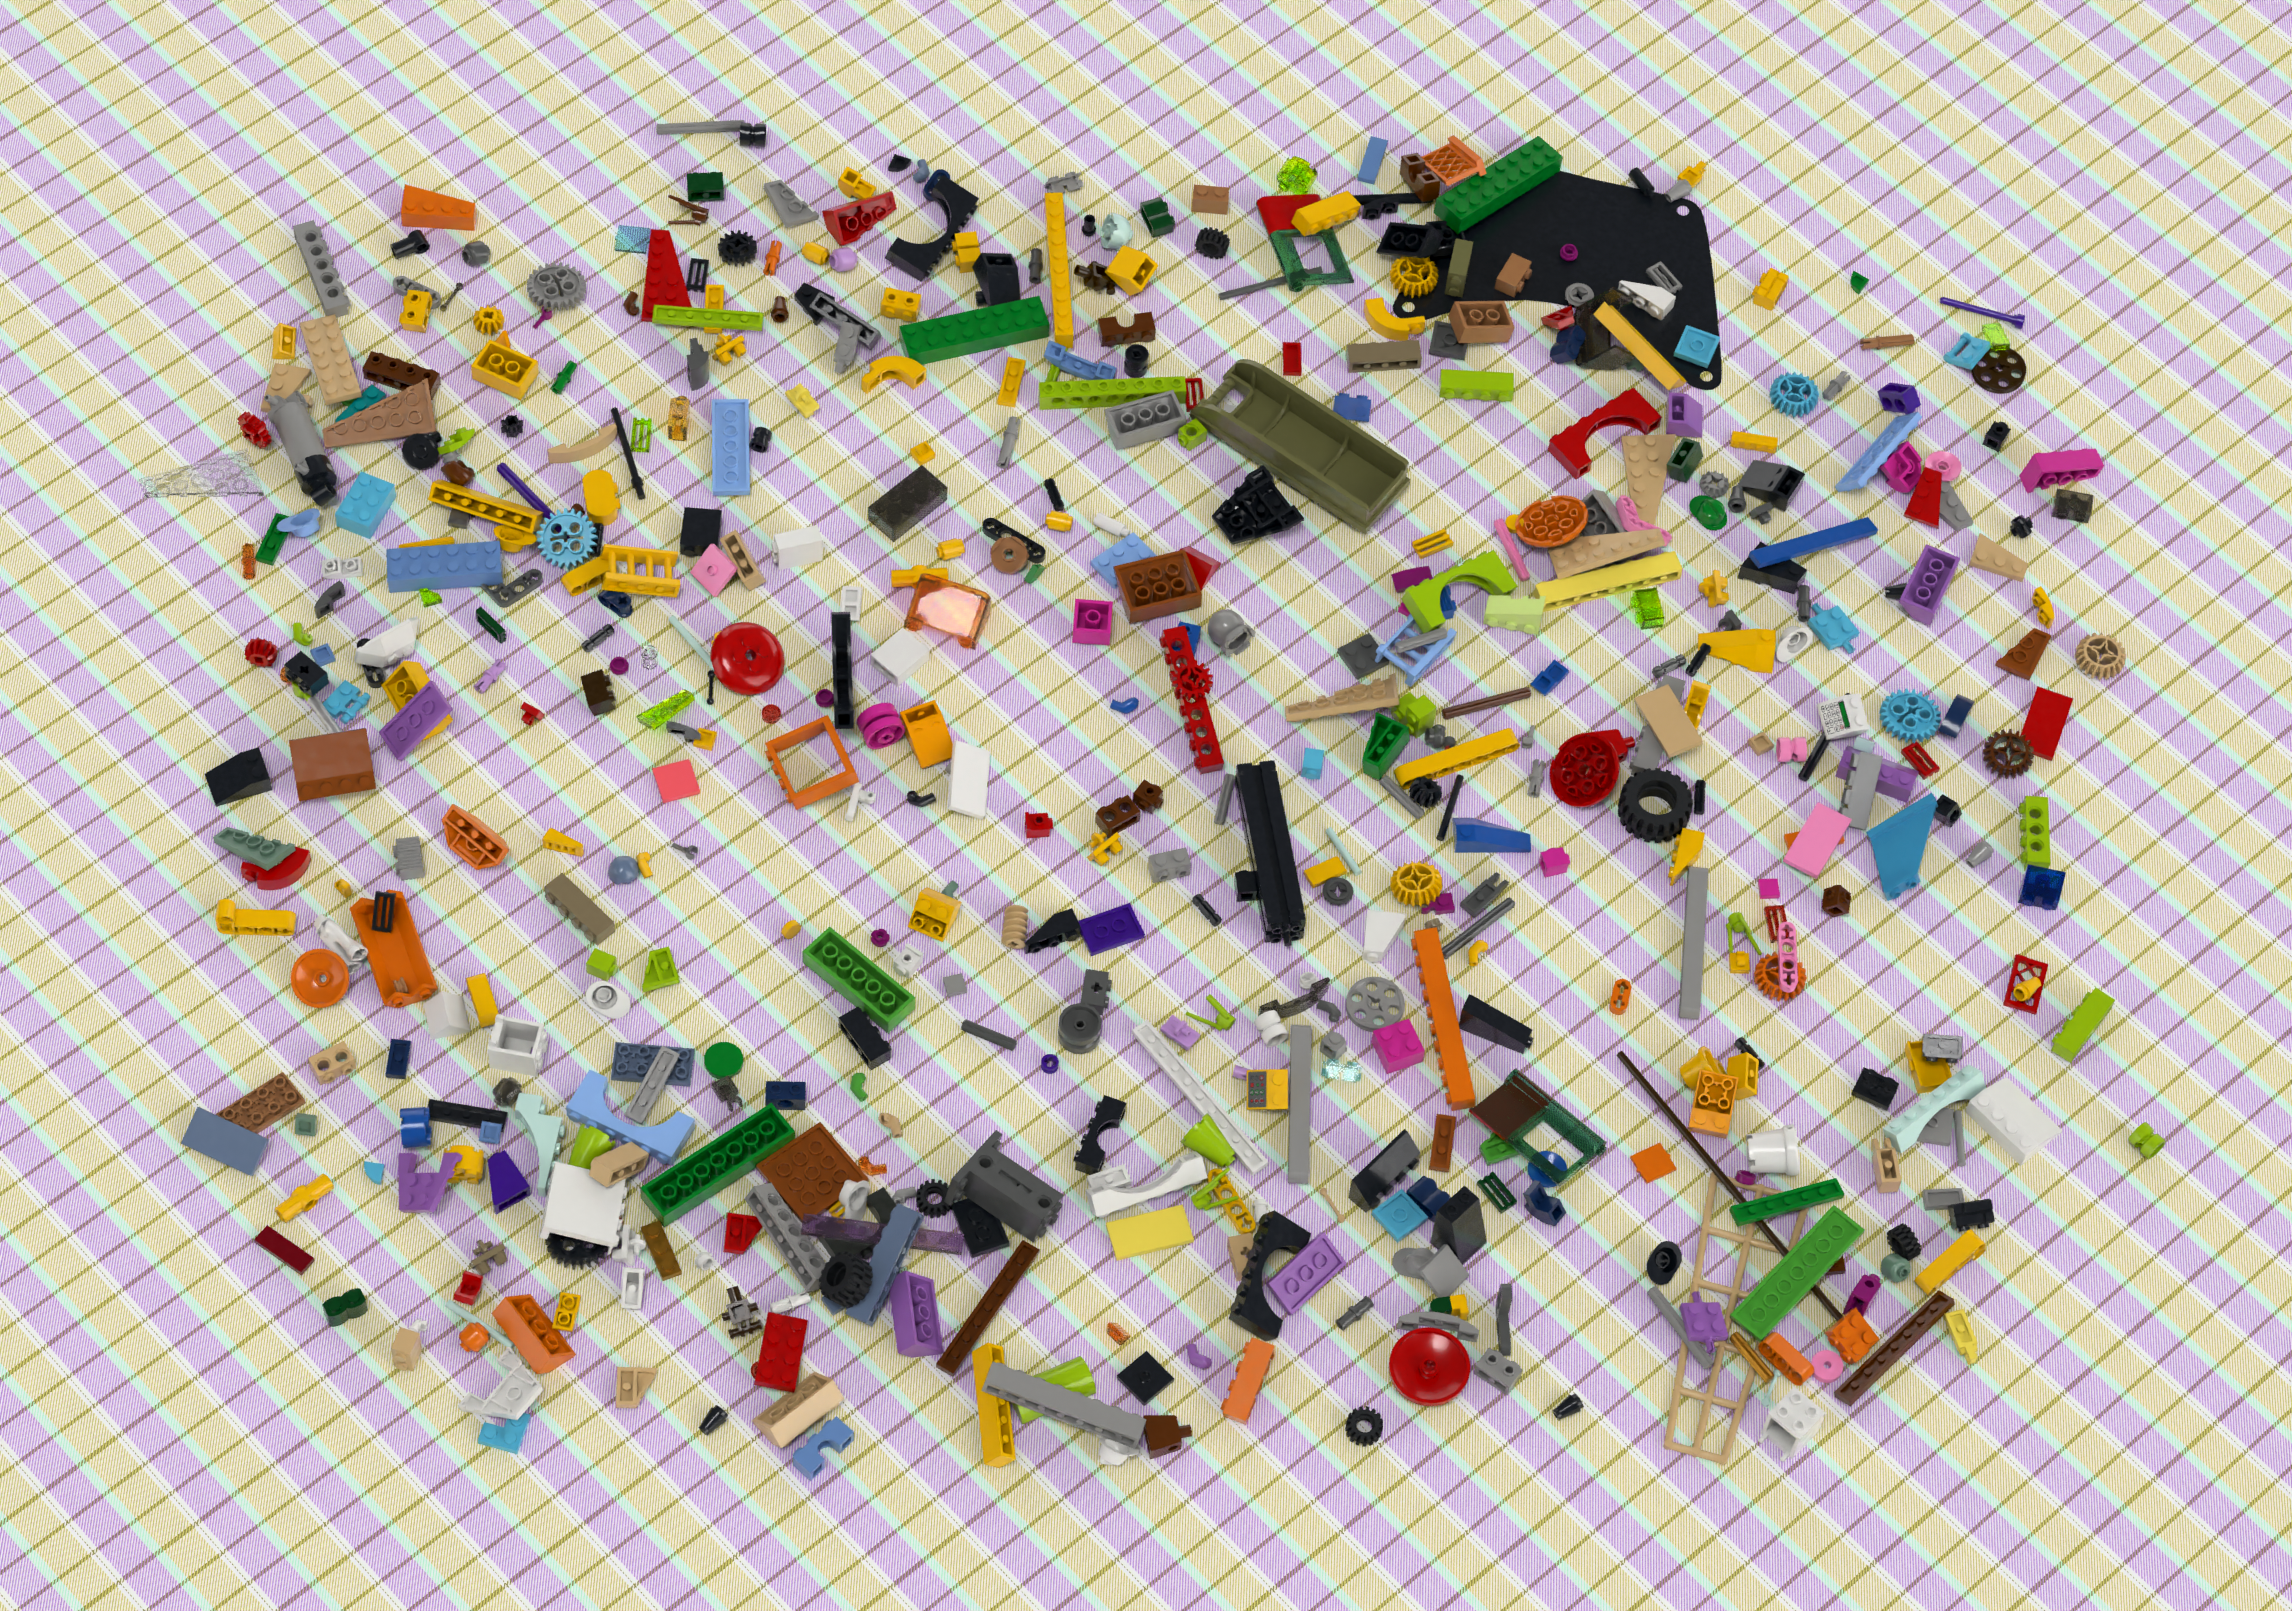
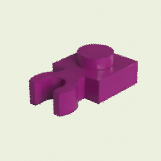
[1421,893,1455,915]

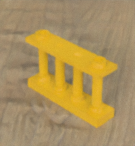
[601,544,680,598]

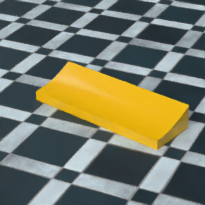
[1593,301,1686,390]

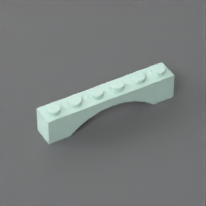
[1883,1064,1986,1153]

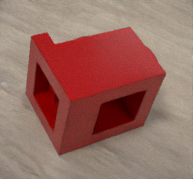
[1024,812,1053,839]

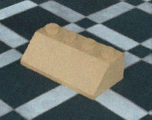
[752,1371,844,1448]

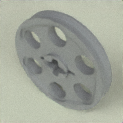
[1346,977,1405,1032]

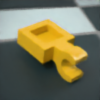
[1677,161,1707,188]

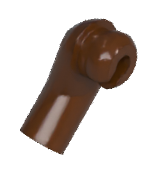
[623,291,639,316]

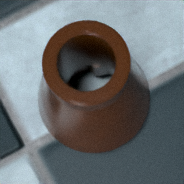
[771,296,789,323]

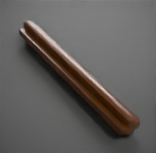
[1442,687,1531,719]

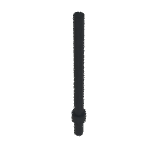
[611,407,645,500]

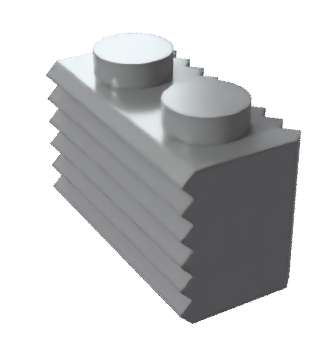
[393,836,424,881]

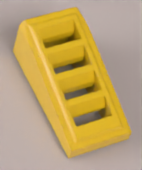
[542,828,584,857]

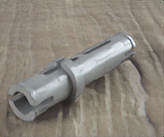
[996,416,1021,469]

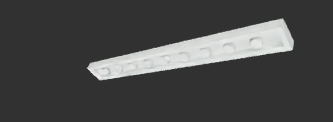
[1132,1020,1269,1176]

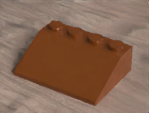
[1113,549,1202,624]
[289,728,376,801]

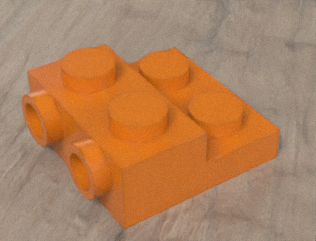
[1825,1307,1880,1365]

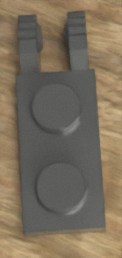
[1460,872,1509,918]

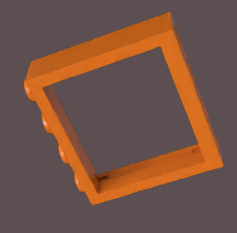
[765,715,859,810]

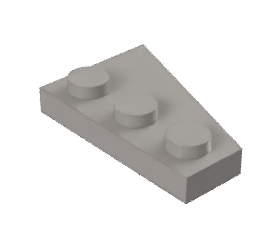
[764,180,819,228]

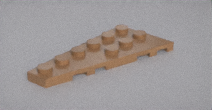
[322,378,436,449]

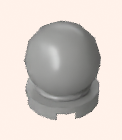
[1208,609,1255,657]

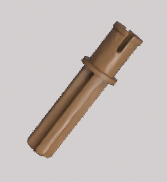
[1860,334,1914,350]

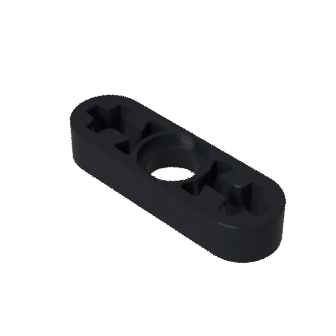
[357,638,385,688]

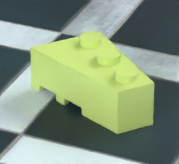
[1483,595,1546,635]

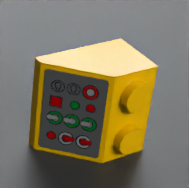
[1246,1069,1288,1110]

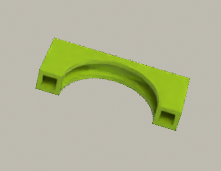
[1401,550,1518,634]

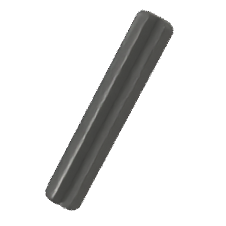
[961,1019,1017,1051]

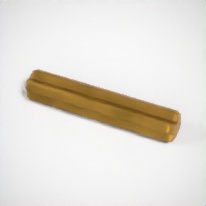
[1729,1332,1774,1383]

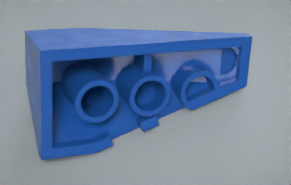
[1452,818,1531,853]

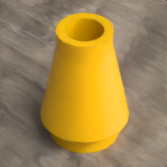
[2013,977,2041,1001]

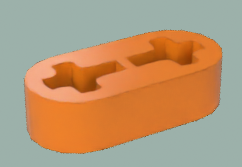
[1609,979,1631,1015]

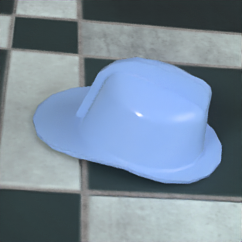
[277,508,320,537]

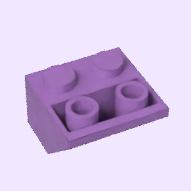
[1666,392,1703,438]

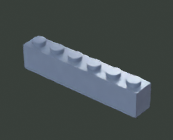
[845,1203,924,1327]

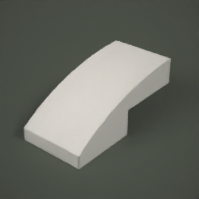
[841,586,861,621]

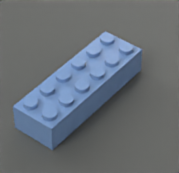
[386,541,503,593]

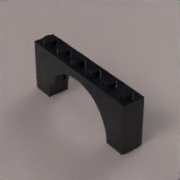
[885,175,979,282]
[1229,1210,1311,1342]

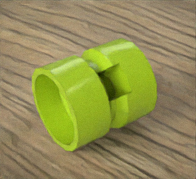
[2128,1122,2166,1159]

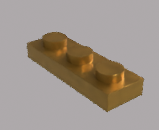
[641,1220,682,1281]

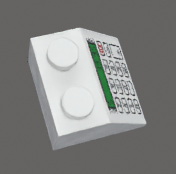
[1817,693,1869,740]

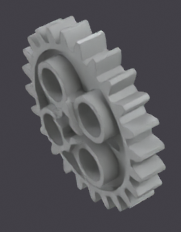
[527,262,586,311]

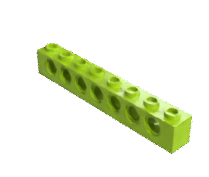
[1038,376,1186,410]

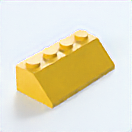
[381,660,453,741]

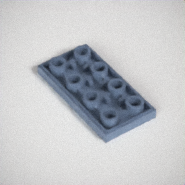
[611,1042,695,1087]
[181,1107,270,1176]

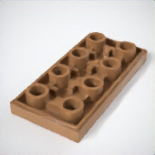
[216,1072,306,1134]

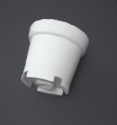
[1746,1124,1799,1176]

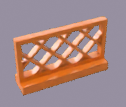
[1421,135,1487,186]

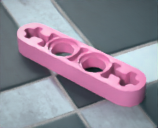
[1777,922,1798,993]

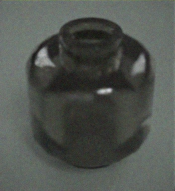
[492,1077,522,1107]

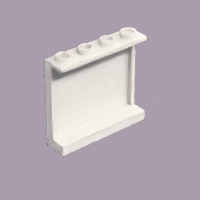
[539,1162,628,1254]

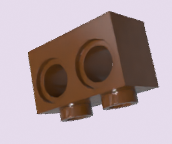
[1095,795,1141,839]

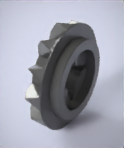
[1322,877,1353,907]

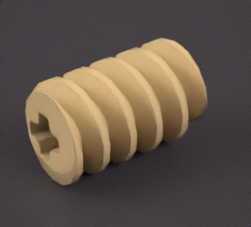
[1001,905,1029,949]

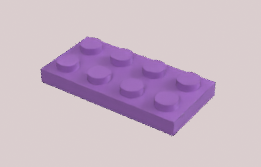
[379,680,453,761]
[1265,1232,1347,1315]

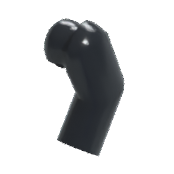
[907,791,936,807]

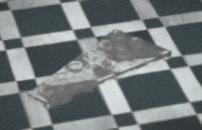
[139,448,264,498]

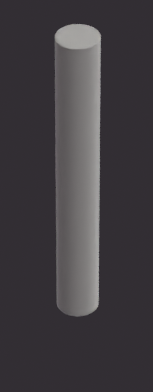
[1954,1110,1966,1167]

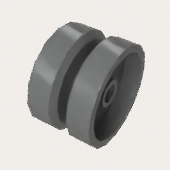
[1058,1003,1102,1054]

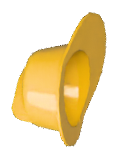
[493,525,537,553]

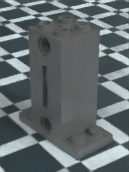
[944,1130,1063,1242]

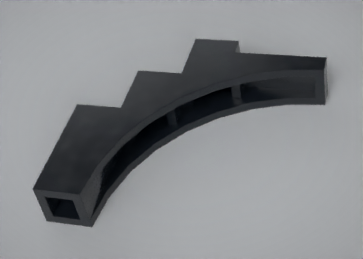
[831,612,854,729]

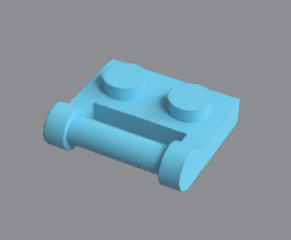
[1943,332,1991,370]

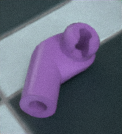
[1186,1344,1212,1369]

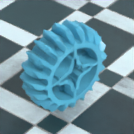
[1769,371,1819,418]

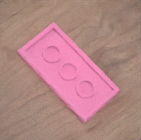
[1783,802,1852,879]

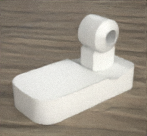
[845,783,876,822]

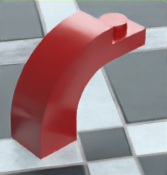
[241,847,311,890]

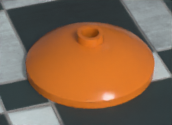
[291,949,349,1008]

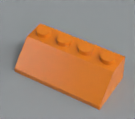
[491,1294,576,1374]

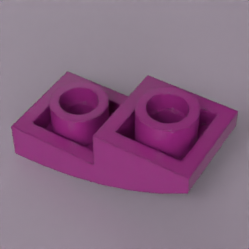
[1391,566,1433,593]

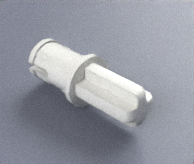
[770,1290,811,1314]

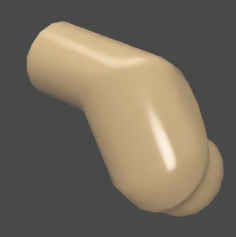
[878,1113,902,1138]

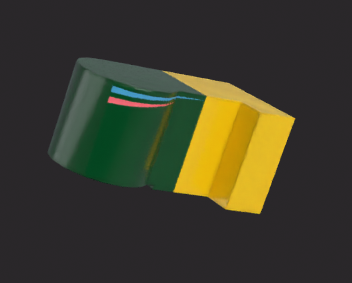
[1429,1294,1469,1320]

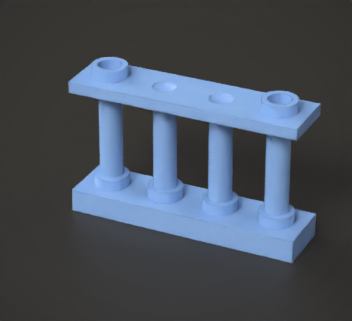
[1375,614,1457,687]

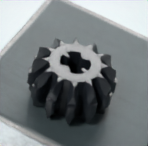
[1409,776,1442,808]

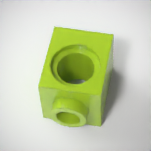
[1178,418,1207,451]

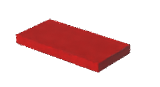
[2016,686,2074,761]

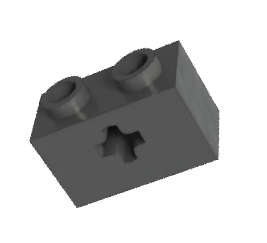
[1080,969,1112,1016]

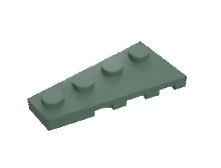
[213,827,296,871]

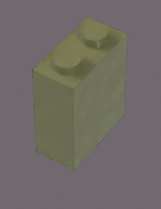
[1445,238,1473,297]

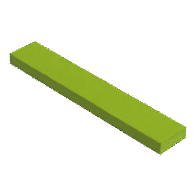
[652,305,764,331]

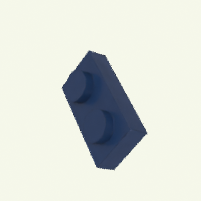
[385,1039,412,1079]

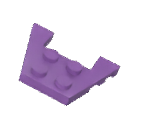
[398,1153,463,1213]

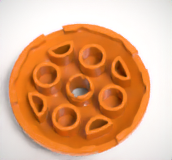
[1515,495,1588,548]

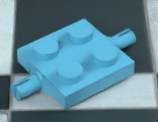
[1807,603,1860,654]

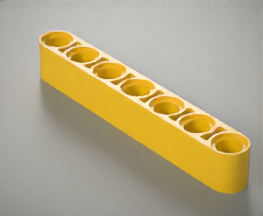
[1394,728,1520,789]

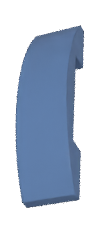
[1043,340,1117,380]

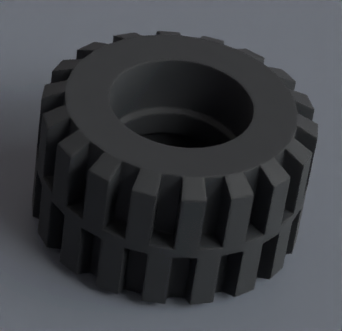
[819,1251,873,1307]

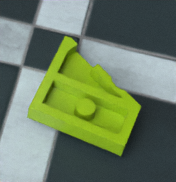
[642,946,680,992]

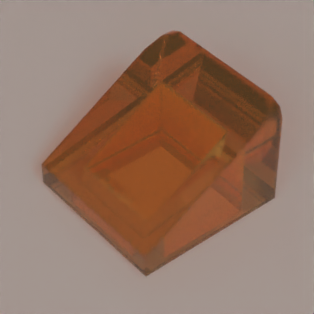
[1107,1322,1131,1345]

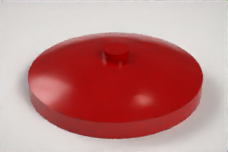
[1388,1327,1470,1406]

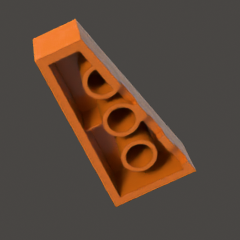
[401,184,477,231]

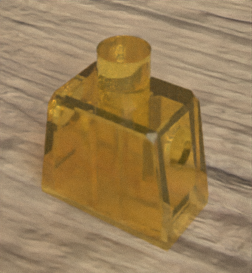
[668,396,690,441]

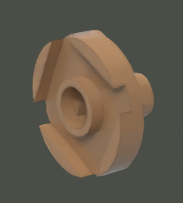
[991,536,1029,575]

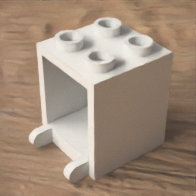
[488,1014,548,1077]
[1758,1386,1826,1462]

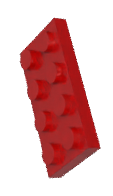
[754,1312,808,1393]

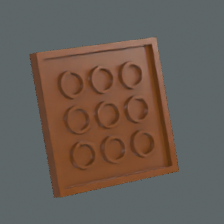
[756,1122,869,1226]

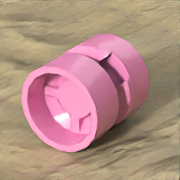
[1776,737,1807,762]

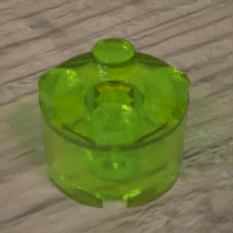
[1276,156,1318,195]

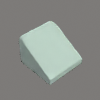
[1853,736,1875,753]

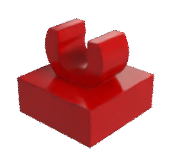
[521,702,544,726]

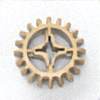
[2075,632,2126,680]

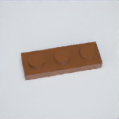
[1429,1114,1456,1172]

